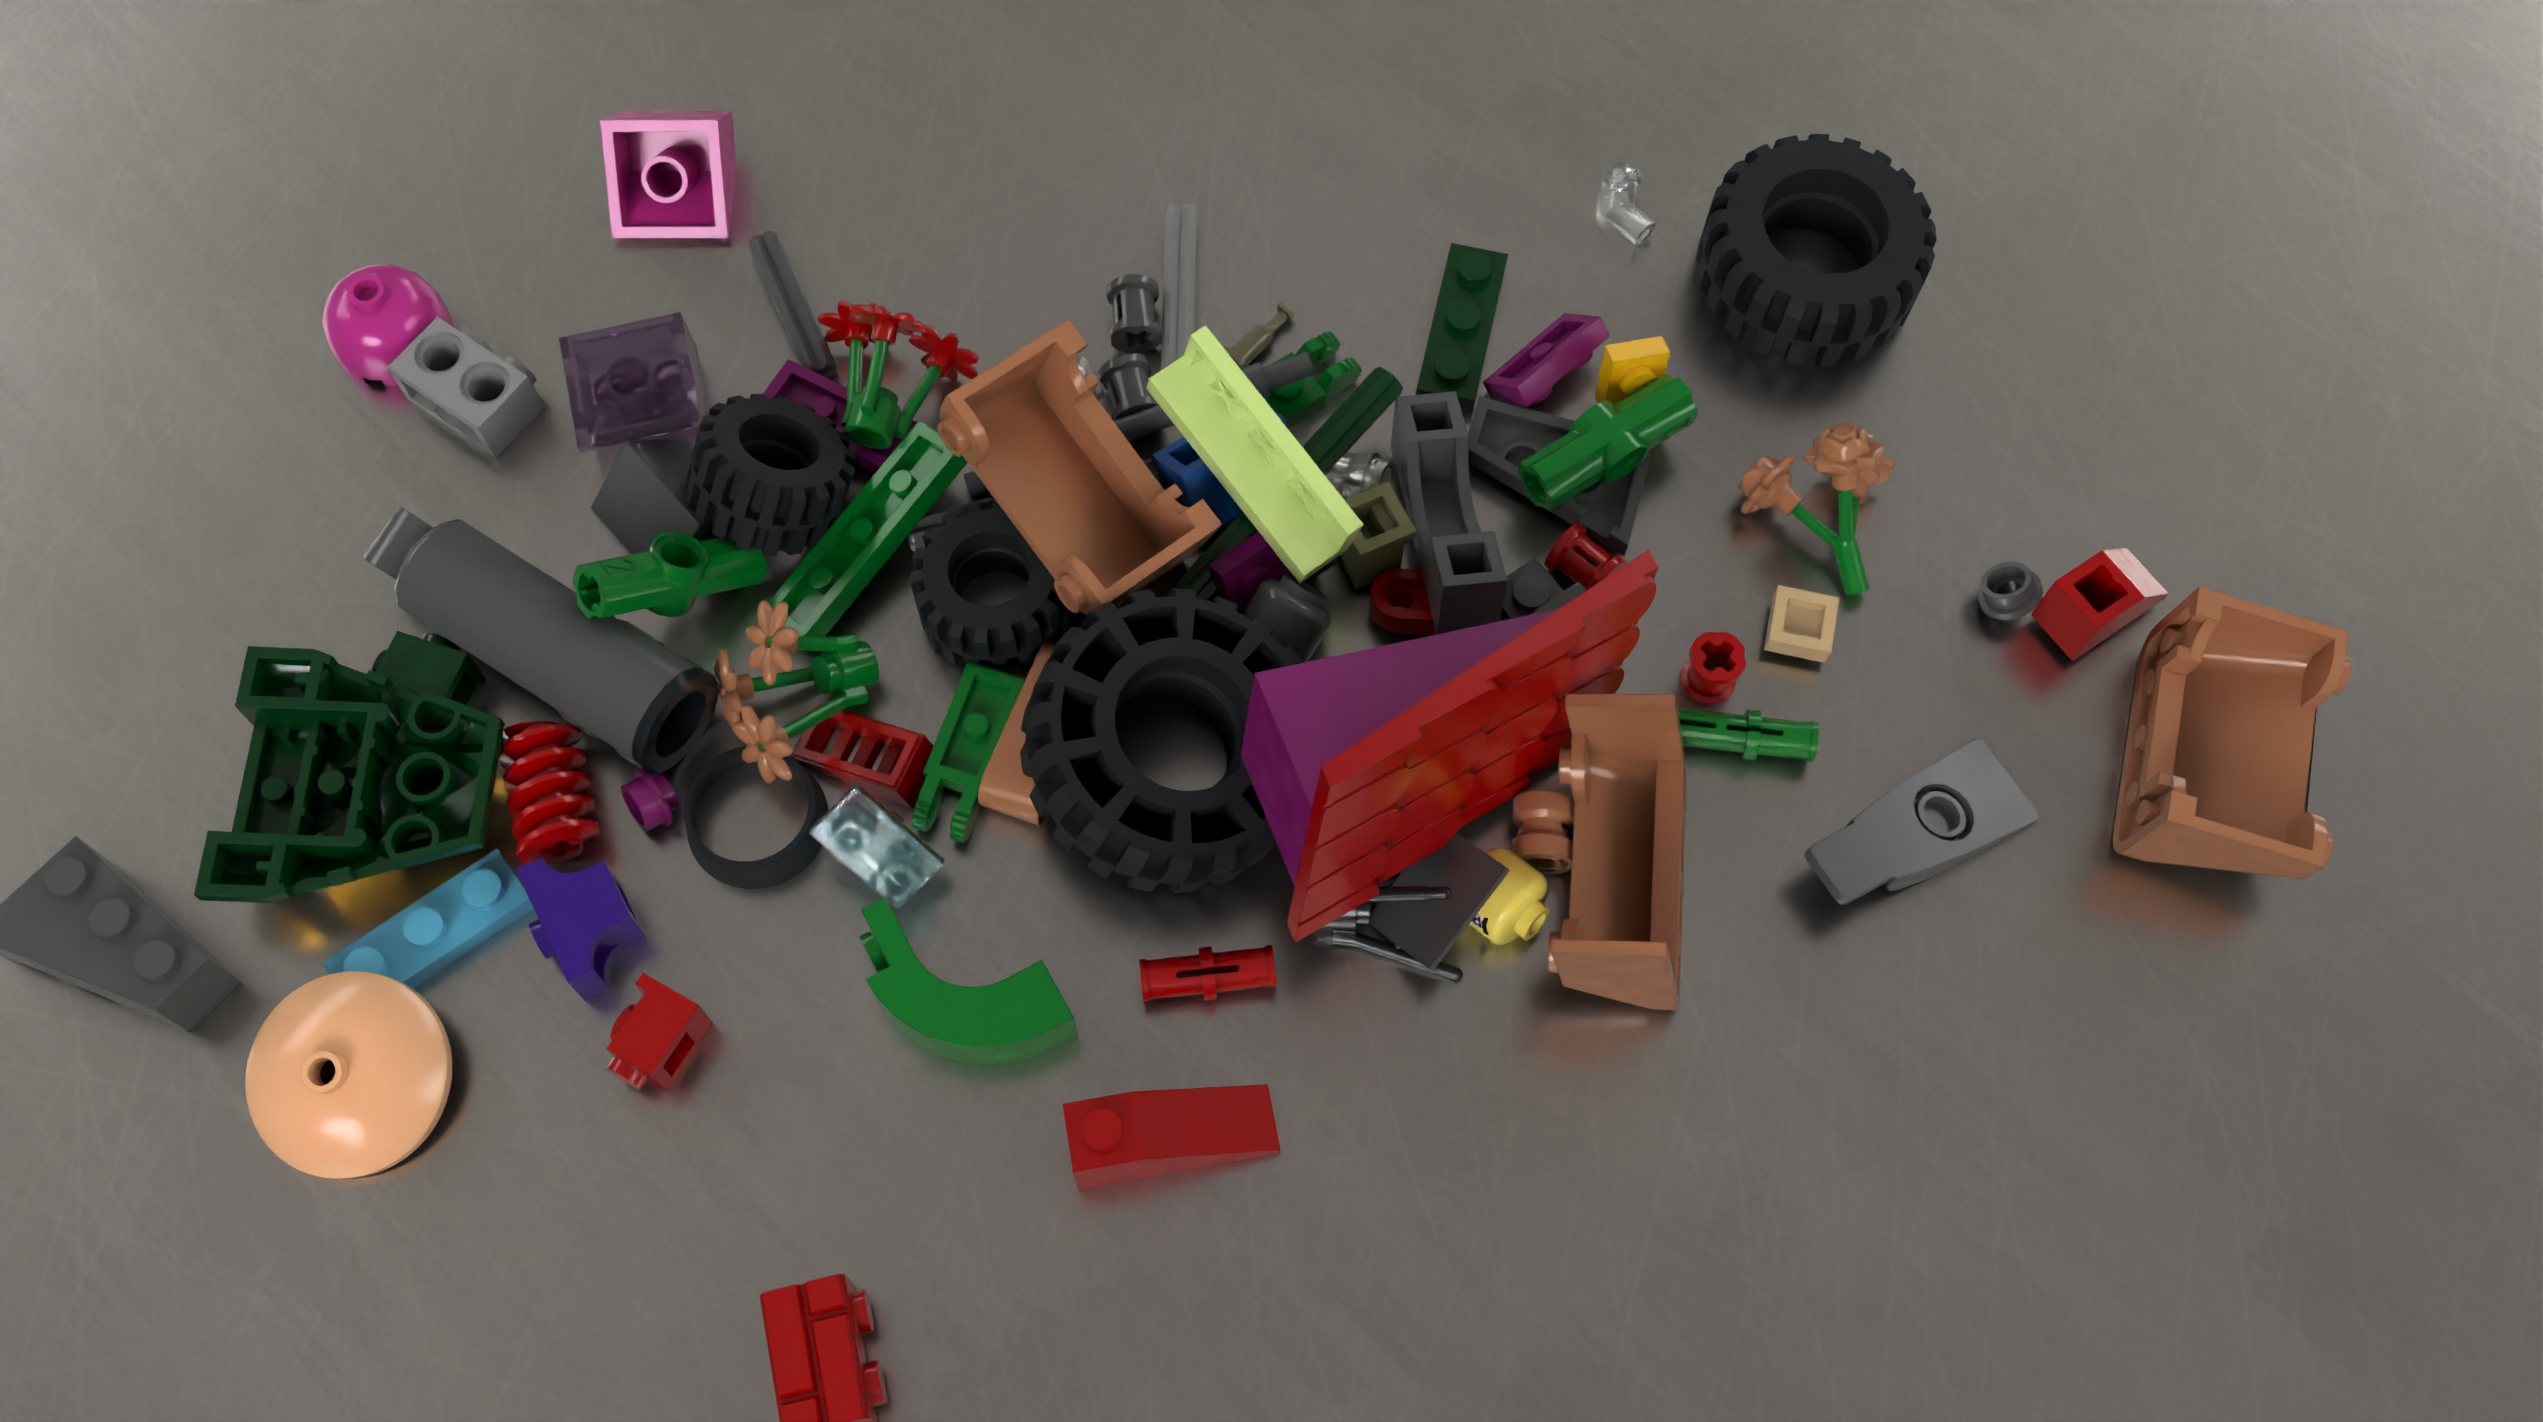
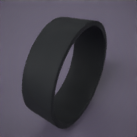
[683,746,829,889]

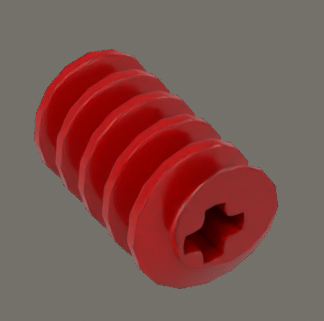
[499,721,599,866]

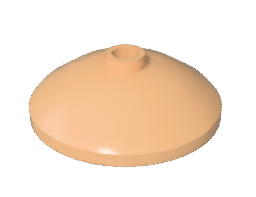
[245,971,452,1179]

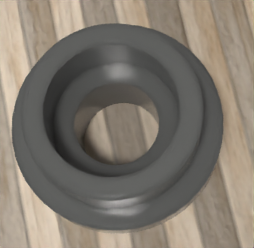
[1978,562,2043,620]

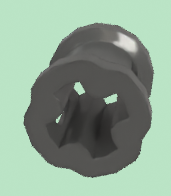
[1106,274,1162,353]
[1098,353,1159,421]

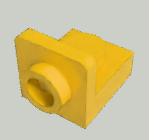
[1595,336,1670,405]

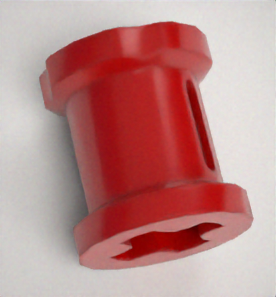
[1544,522,1628,590]
[1679,631,1746,708]

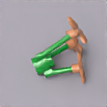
[713,601,879,784]

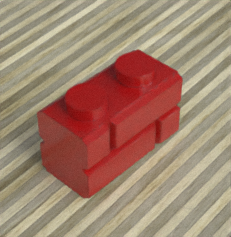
[759,1274,887,1422]

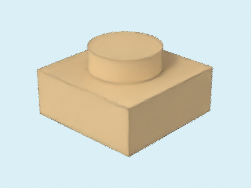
[1764,585,1840,663]

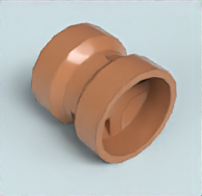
[1510,790,1575,875]

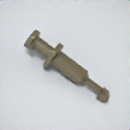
[1223,300,1295,369]

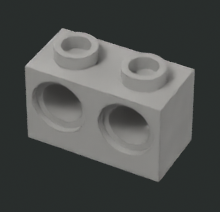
[387,316,545,459]

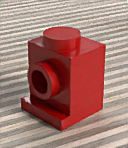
[606,973,713,1092]

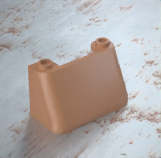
[937,319,1222,615]
[2112,586,2352,879]

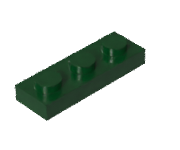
[1416,243,1508,413]

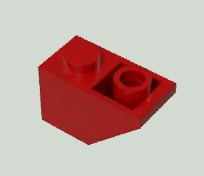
[2031,548,2169,661]

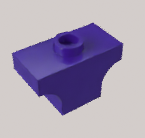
[516,857,646,1001]

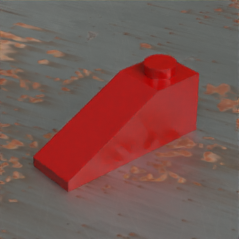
[1062,1084,1280,1190]

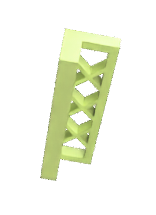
[1146,325,1364,584]

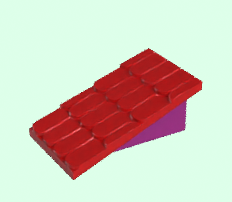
[1241,549,1658,943]

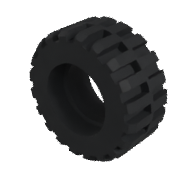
[1696,134,1937,366]

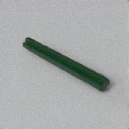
[1176,367,1403,601]

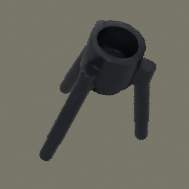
[1320,873,1463,981]

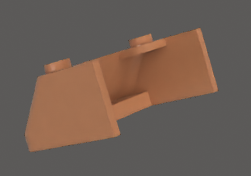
[1548,694,1687,1010]

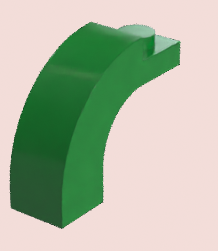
[859,897,1078,1065]

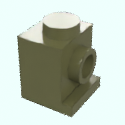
[1338,481,1417,590]

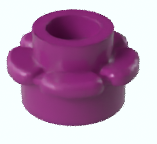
[621,769,679,832]

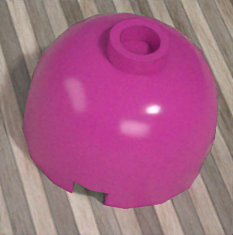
[322,264,453,386]

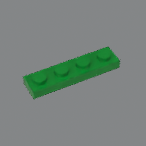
[769,420,968,637]

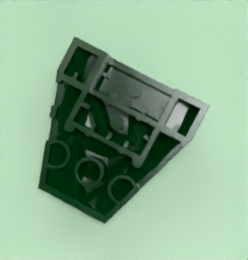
[194,646,505,903]

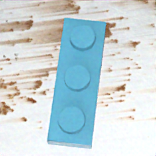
[322,849,534,989]

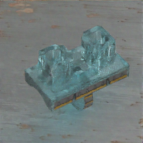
[809,781,944,910]

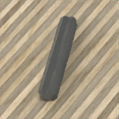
[749,231,837,378]

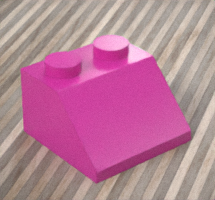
[600,111,737,238]

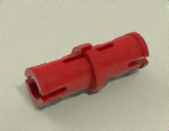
[1139,945,1277,1002]

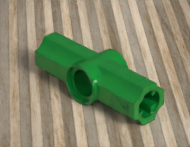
[1518,374,1698,511]
[572,532,768,620]

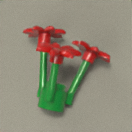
[818,301,979,449]

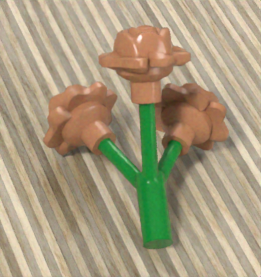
[1738,423,1894,596]

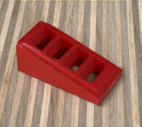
[790,702,934,808]

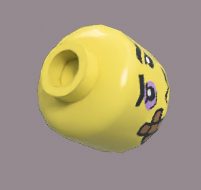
[1469,847,1550,945]

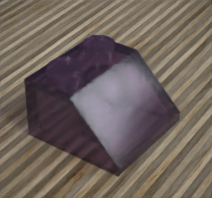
[559,312,707,452]

